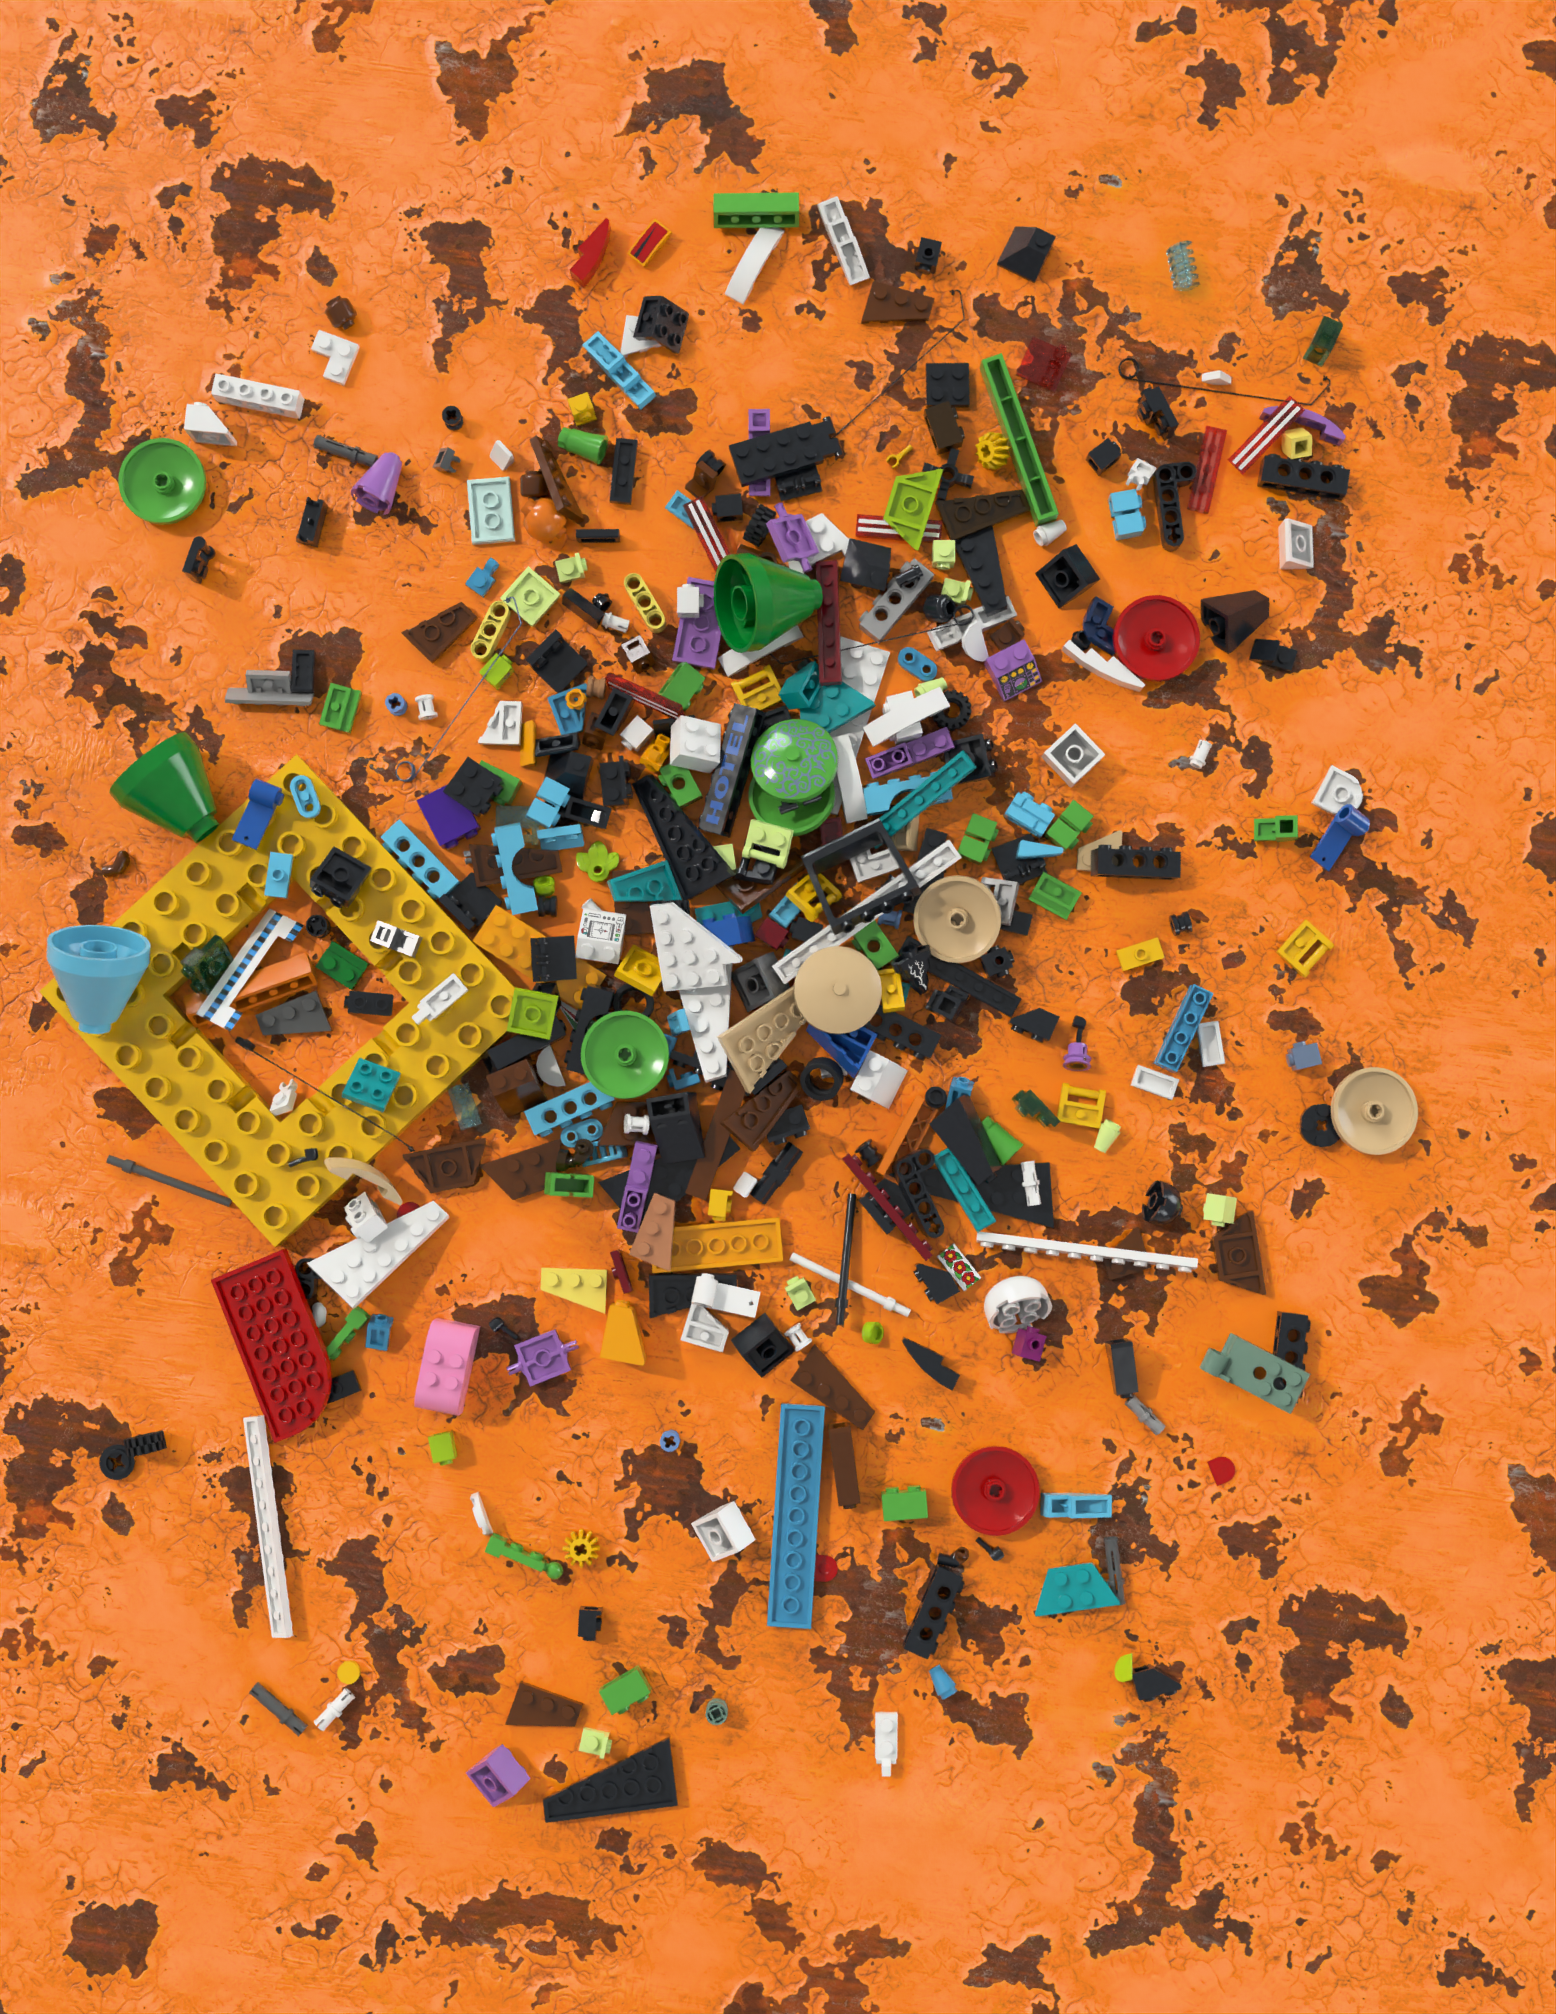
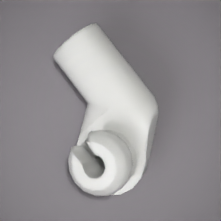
[312,1302,327,1328]

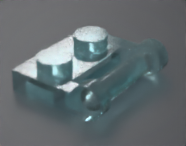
[495,805,540,845]

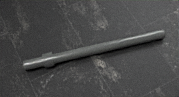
[106,1155,232,1207]

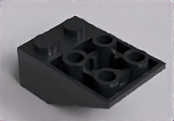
[646,1092,705,1164]

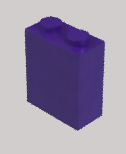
[416,784,481,850]

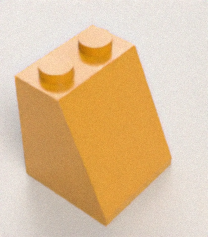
[600,1299,647,1366]

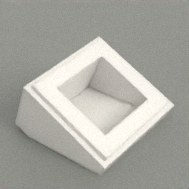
[490,440,515,471]
[733,1172,758,1198]

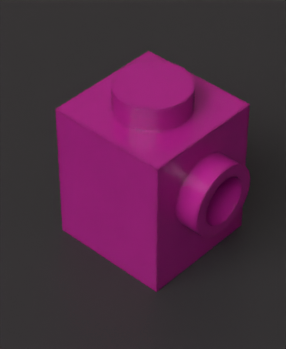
[1012,1326,1047,1362]

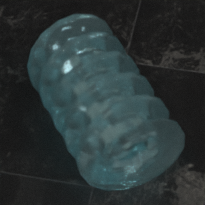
[1166,241,1200,291]

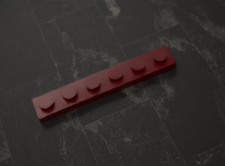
[816,560,842,686]
[842,1153,933,1261]

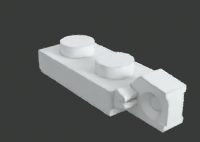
[411,973,469,1025]
[875,1712,898,1777]

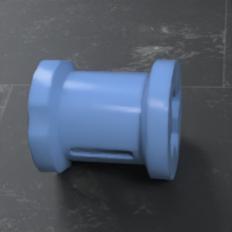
[385,693,407,716]
[877,910,902,929]
[660,1429,680,1452]

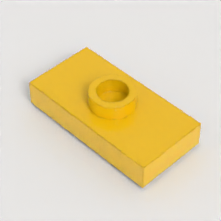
[1116,937,1165,972]

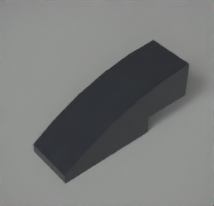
[544,796,612,829]
[901,1336,960,1391]

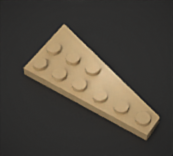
[717,986,806,1093]

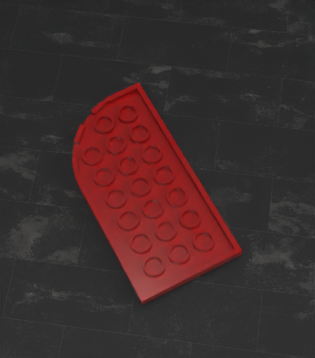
[211,1248,332,1443]

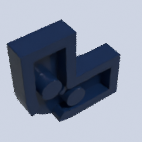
[1083,596,1115,655]

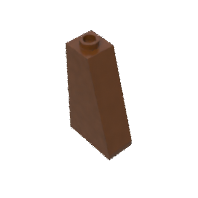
[828,1422,860,1509]

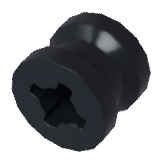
[538,895,558,917]
[1169,911,1192,936]

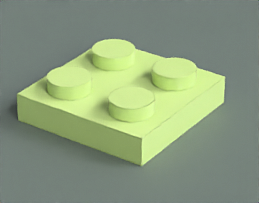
[500,566,561,628]

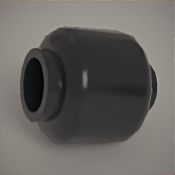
[923,594,956,623]

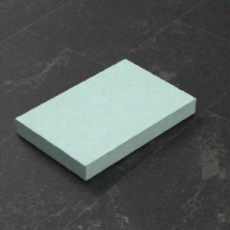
[467,476,515,545]

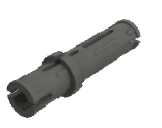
[313,435,379,467]
[1104,1536,1126,1606]
[249,1682,308,1737]

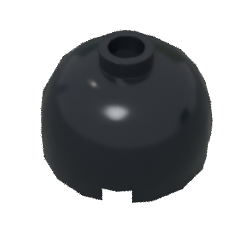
[1142,1180,1183,1225]

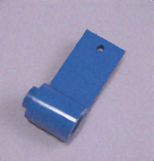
[232,779,284,850]
[1310,804,1370,871]

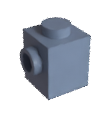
[1286,1041,1322,1071]

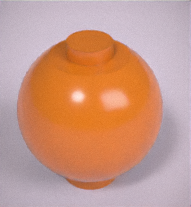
[520,497,567,542]

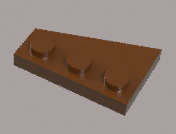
[861,281,935,324]
[401,602,478,664]
[612,869,654,936]
[505,1681,583,1726]

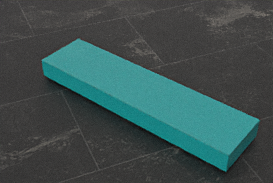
[934,1148,996,1233]

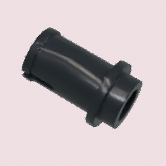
[894,564,923,588]

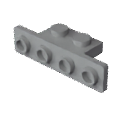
[224,670,314,706]

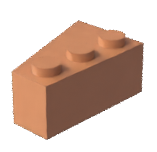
[629,1193,676,1271]

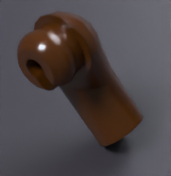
[102,851,130,877]

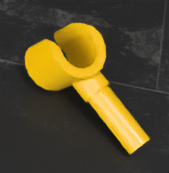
[886,445,913,469]

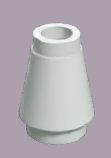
[1033,519,1067,546]

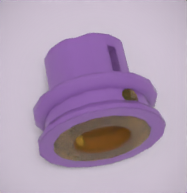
[1063,1042,1092,1071]

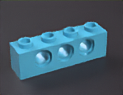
[381,819,461,900]
[524,1082,616,1138]

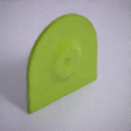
[1114,1653,1132,1682]

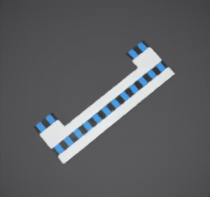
[196,908,304,1032]

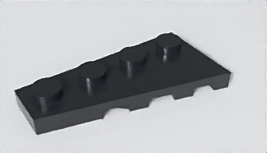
[955,526,1007,617]
[649,1273,737,1318]

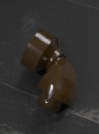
[556,1139,594,1172]

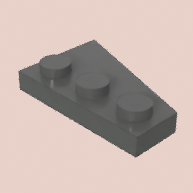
[255,991,333,1036]

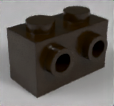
[923,401,965,455]

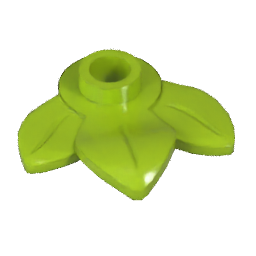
[576,841,619,882]

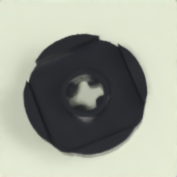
[1299,1104,1340,1147]

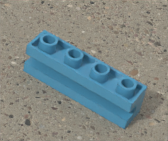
[1153,984,1214,1073]

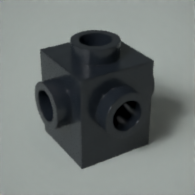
[979,945,1015,978]

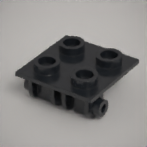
[775,466,822,501]
[991,833,1047,884]
[530,936,577,982]

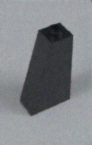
[482,1016,567,1074]
[929,1094,1002,1186]

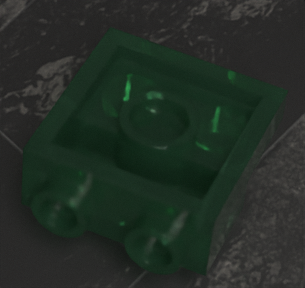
[180,935,234,996]
[1011,1089,1060,1128]

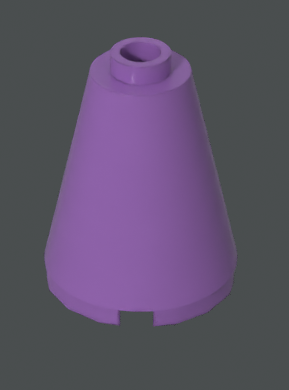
[351,452,402,515]

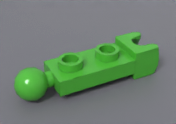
[326,1306,371,1361]
[485,1533,563,1580]

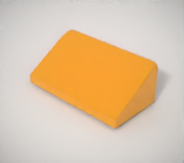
[520,720,537,767]

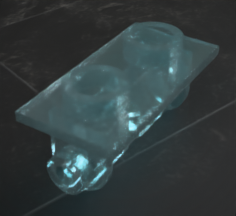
[447,1083,482,1131]

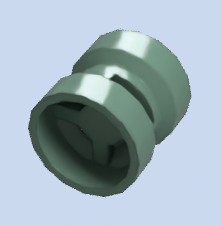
[705,1698,728,1725]

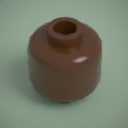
[325,296,357,330]
[520,471,548,501]

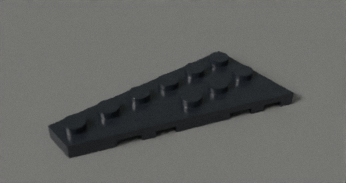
[632,774,736,901]
[598,1136,740,1229]
[919,1162,1054,1228]
[543,1737,678,1823]

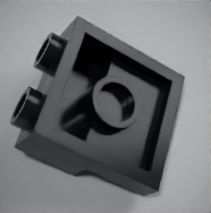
[1137,386,1179,441]
[944,734,998,786]
[443,757,504,817]
[310,846,372,908]

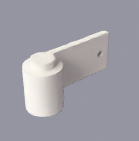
[691,1273,760,1318]

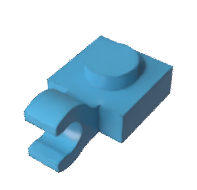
[465,557,499,598]

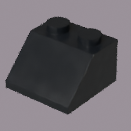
[1035,544,1100,608]
[731,1313,795,1378]

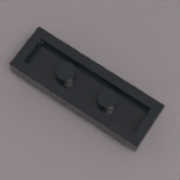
[609,438,638,505]

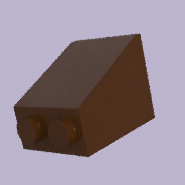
[486,1059,548,1118]

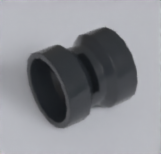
[696,449,726,476]
[306,915,331,938]

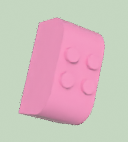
[414,1318,480,1416]

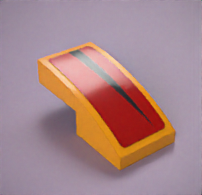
[627,219,672,267]

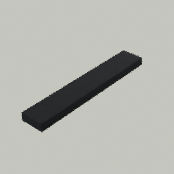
[898,936,1022,1018]

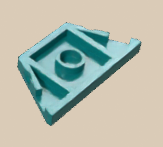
[800,681,876,733]
[1035,1562,1120,1616]

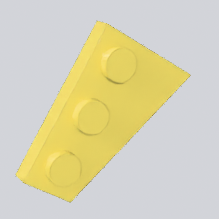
[540,1267,607,1314]

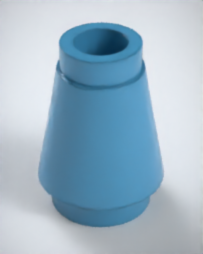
[929,1664,957,1700]

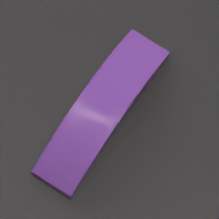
[1259,406,1346,446]
[748,409,770,496]

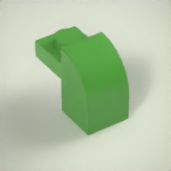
[1254,815,1298,842]

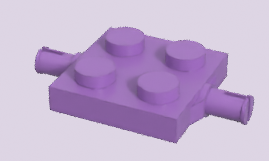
[766,502,819,573]
[506,1329,579,1386]

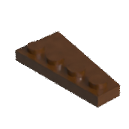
[790,1344,875,1430]

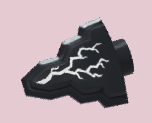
[891,944,932,995]

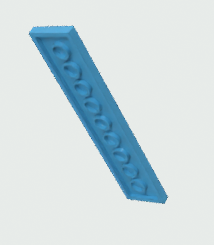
[767,1403,825,1629]

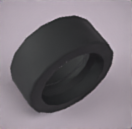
[612,983,654,1017]
[800,1057,844,1101]

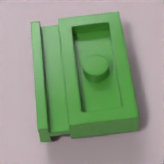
[319,683,362,734]
[1028,871,1082,920]

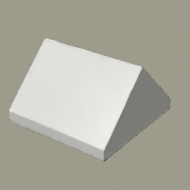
[1278,518,1314,569]

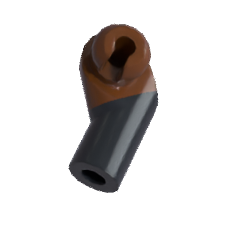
[937,1547,969,1568]

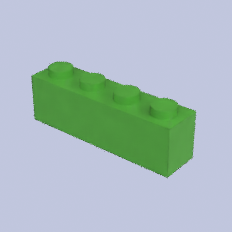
[713,192,799,228]

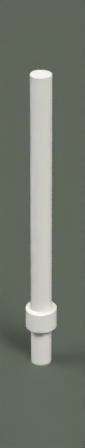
[789,1252,911,1317]

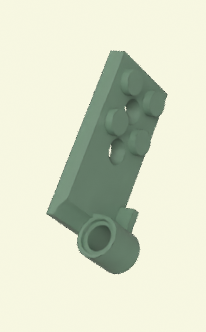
[1199,1333,1311,1414]

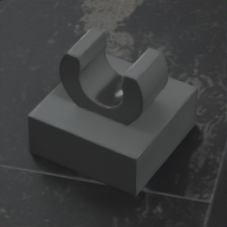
[432,447,461,473]

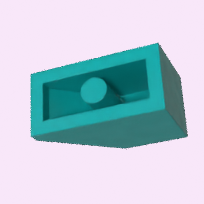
[778,661,821,710]

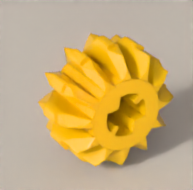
[975,432,1011,469]
[562,1529,600,1568]

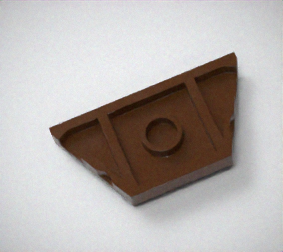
[597,1102,657,1147]
[403,1138,486,1193]
[480,1139,562,1200]
[1212,1210,1266,1295]

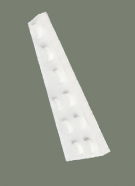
[679,946,733,1083]
[307,1201,450,1310]

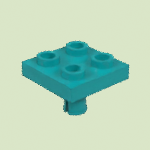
[342,1058,401,1112]

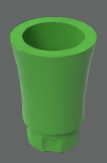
[558,427,608,465]
[981,1116,1024,1166]

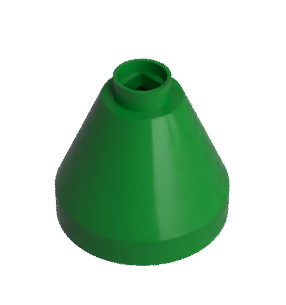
[714,553,823,653]
[109,732,220,843]

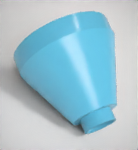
[46,925,150,1034]

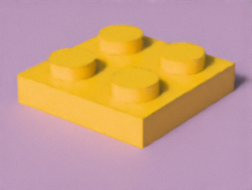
[614,944,662,996]

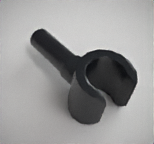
[1072,1015,1086,1043]
[288,1148,318,1168]
[489,1317,518,1340]
[976,1537,1004,1561]

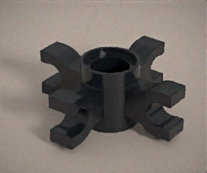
[922,448,974,501]

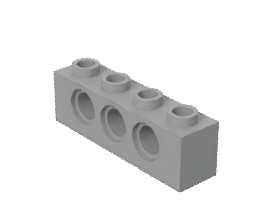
[859,558,934,644]

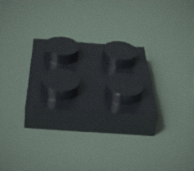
[926,363,970,408]

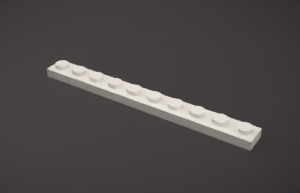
[771,840,962,984]
[976,1232,1198,1273]
[243,1415,293,1638]

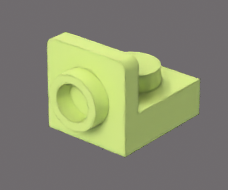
[555,553,588,584]
[941,578,974,605]
[784,1275,816,1311]
[579,1727,612,1759]

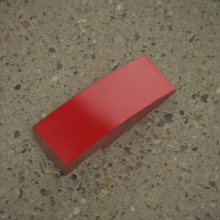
[570,218,611,288]

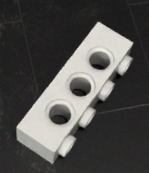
[211,373,304,419]

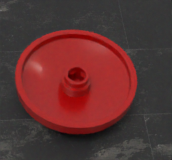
[1113,595,1200,682]
[951,1445,1040,1536]

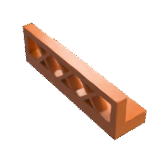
[875,1095,939,1185]

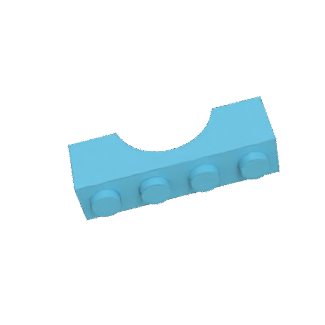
[863,771,953,817]
[491,822,538,915]

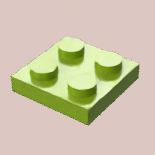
[507,987,558,1040]

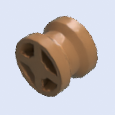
[586,676,607,700]

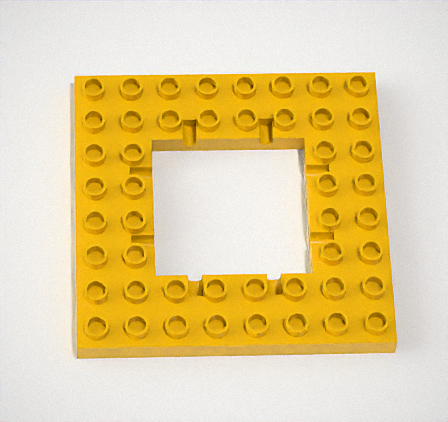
[39,754,515,1247]

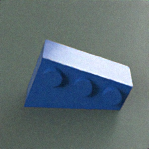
[702,913,755,947]
[806,1024,878,1079]

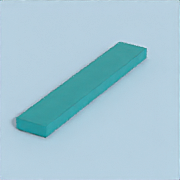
[875,750,977,849]

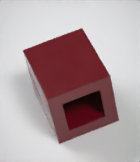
[755,917,790,951]

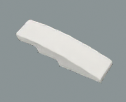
[817,196,870,285]
[927,596,1017,652]
[1061,640,1145,692]

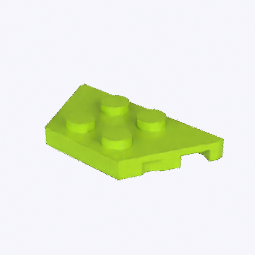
[883,469,943,551]

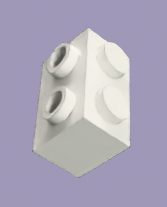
[344,1192,388,1243]

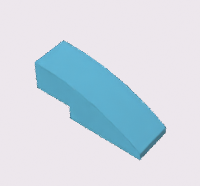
[1040,1493,1112,1518]

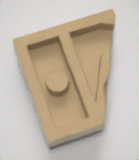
[1076,831,1122,871]

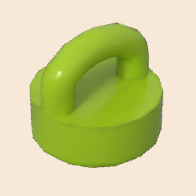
[533,875,555,897]
[862,1322,884,1344]

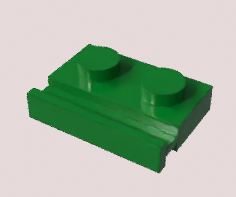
[315,941,370,990]

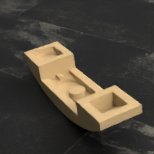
[324,1157,403,1206]

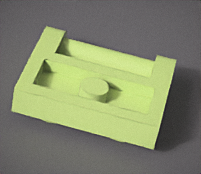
[742,819,794,869]

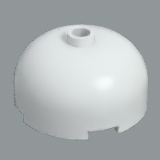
[984,1276,1052,1333]

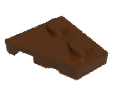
[1103,1227,1151,1280]

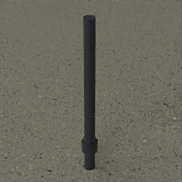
[835,1194,857,1326]

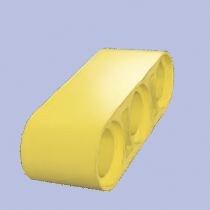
[624,573,666,633]
[470,601,511,663]

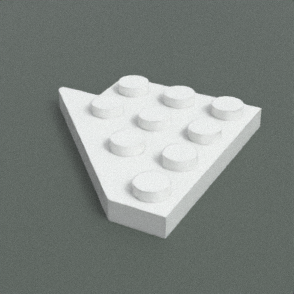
[650,902,743,991]

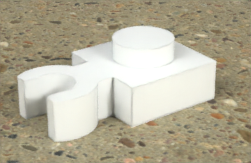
[1126,458,1157,491]
[270,1079,298,1116]

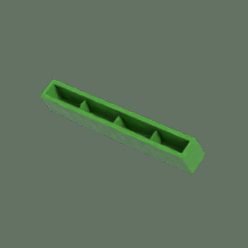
[979,353,1059,527]

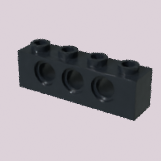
[1257,454,1350,500]
[1091,845,1181,880]
[863,1005,942,1061]
[1272,1311,1311,1404]
[902,1564,965,1660]

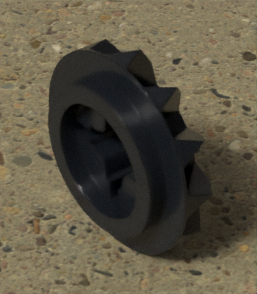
[99,1444,136,1480]

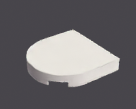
[1311,765,1363,816]

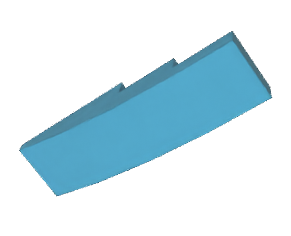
[582,331,656,410]

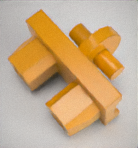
[639,734,671,772]

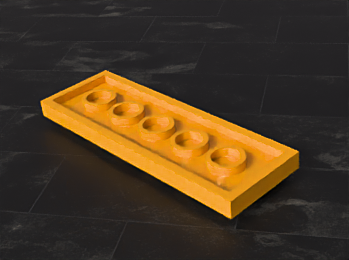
[472,905,606,1009]
[652,1217,783,1273]

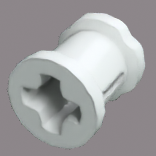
[415,694,438,720]
[624,1114,649,1135]
[784,1323,812,1352]

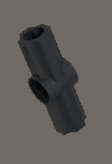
[750,1141,803,1205]

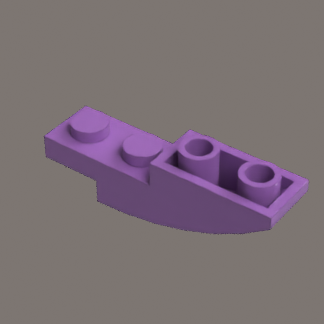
[865,727,955,779]
[617,1141,658,1233]

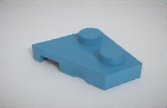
[547,683,587,735]

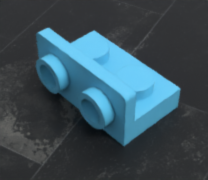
[537,824,584,850]

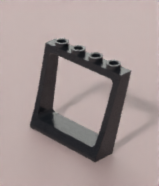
[801,818,921,935]

